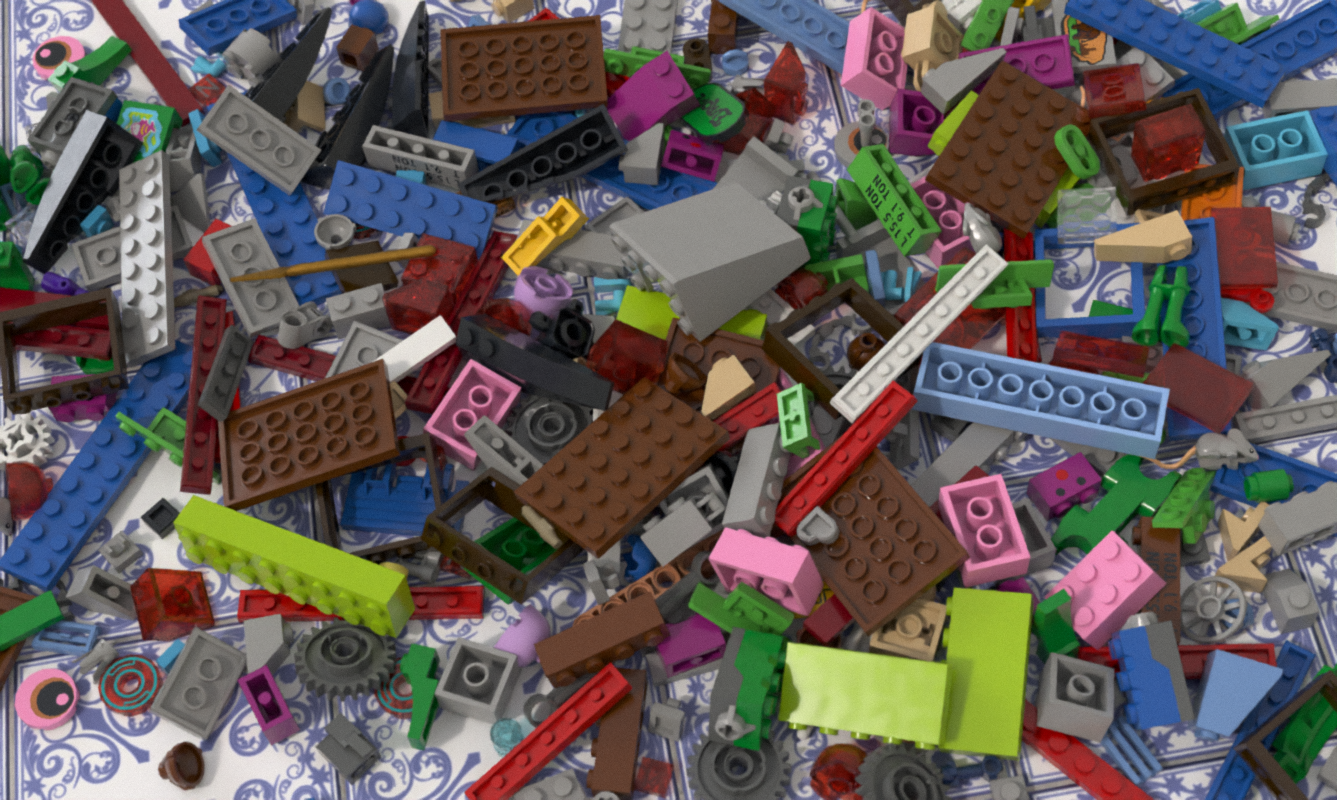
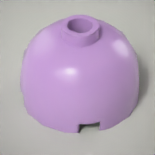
[514,266,573,319]
[494,604,551,668]

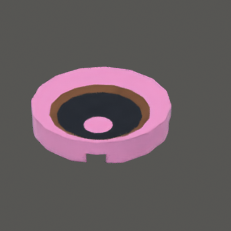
[33,36,86,80]
[15,668,80,731]

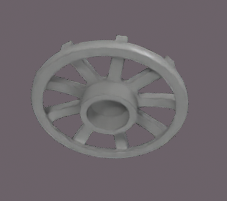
[1180,576,1248,644]

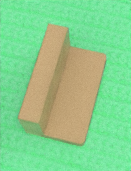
[284,80,325,132]

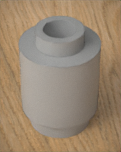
[1254,210,1300,245]

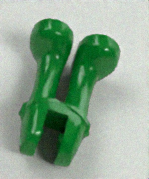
[10,145,50,205]
[1131,265,1191,349]

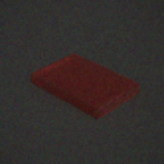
[1083,63,1146,118]
[1210,207,1278,289]
[1052,331,1149,378]
[1142,343,1254,434]

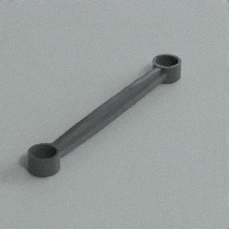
[523,550,720,728]

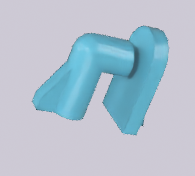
[190,49,229,78]
[881,267,922,302]
[594,277,632,316]

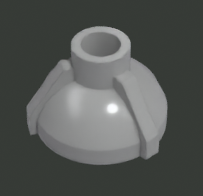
[314,214,357,250]

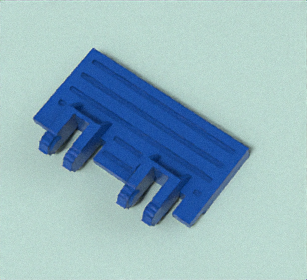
[340,463,470,536]

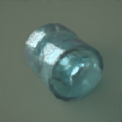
[490,718,524,758]

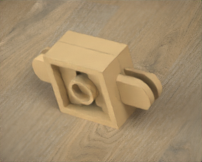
[901,0,963,92]
[869,585,947,662]

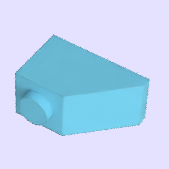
[1221,298,1279,350]

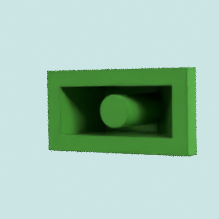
[836,178,878,230]

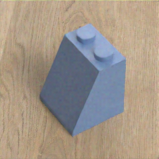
[1187,649,1283,742]

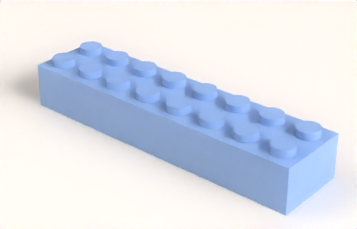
[912,342,1170,459]

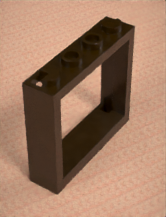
[1089,88,1240,216]
[761,278,924,420]
[0,287,129,415]
[315,433,446,565]
[421,467,584,605]
[1233,670,1337,800]

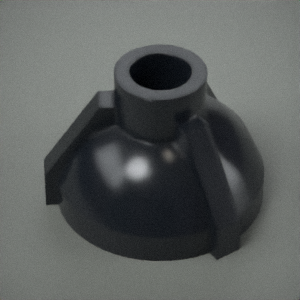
[704,450,742,494]

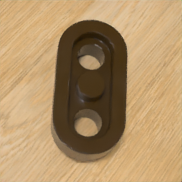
[683,38,713,83]

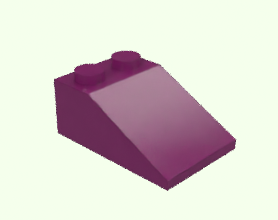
[606,51,700,141]
[889,88,964,156]

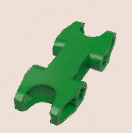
[1051,454,1182,555]

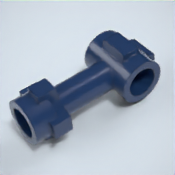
[1309,328,1337,383]
[940,755,1004,788]

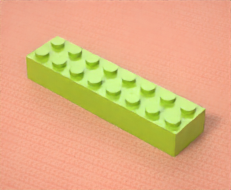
[173,495,415,638]

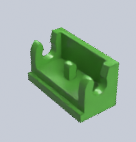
[777,383,820,458]

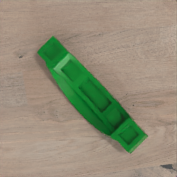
[1271,664,1337,784]

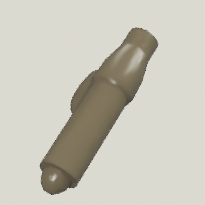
[174,284,224,308]
[522,506,562,549]

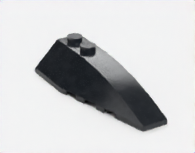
[388,0,429,139]
[244,7,333,123]
[300,44,394,190]
[457,104,628,203]
[22,110,143,274]
[455,313,615,411]

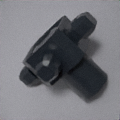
[529,299,603,362]

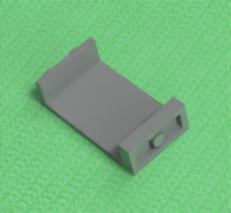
[713,136,798,201]
[836,219,937,326]

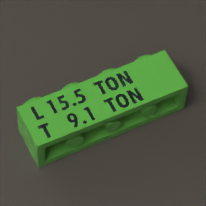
[847,144,942,257]

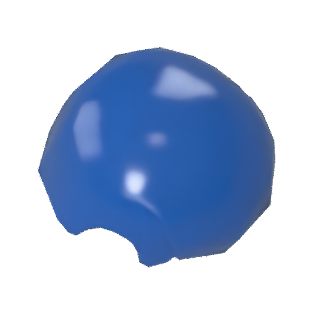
[348,0,389,35]
[623,533,658,583]

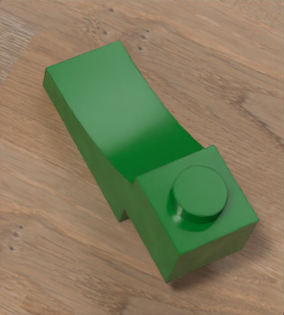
[47,35,132,92]
[1031,588,1080,665]
[400,643,440,751]

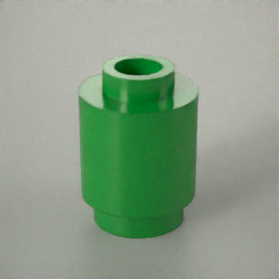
[1244,469,1294,503]

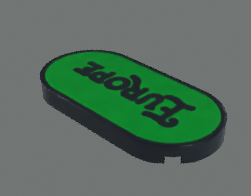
[679,83,749,144]

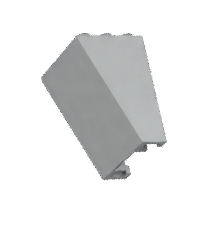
[609,182,811,342]

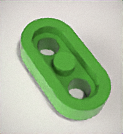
[1054,124,1100,179]

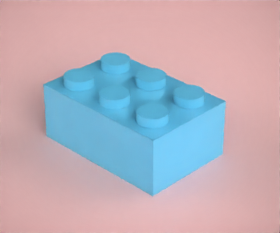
[1224,110,1328,190]

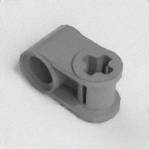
[277,301,333,349]

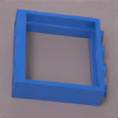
[1033,223,1145,342]

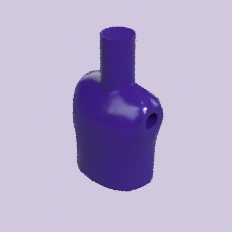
[41,271,89,296]

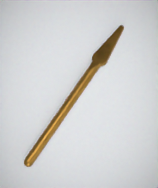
[230,245,436,282]

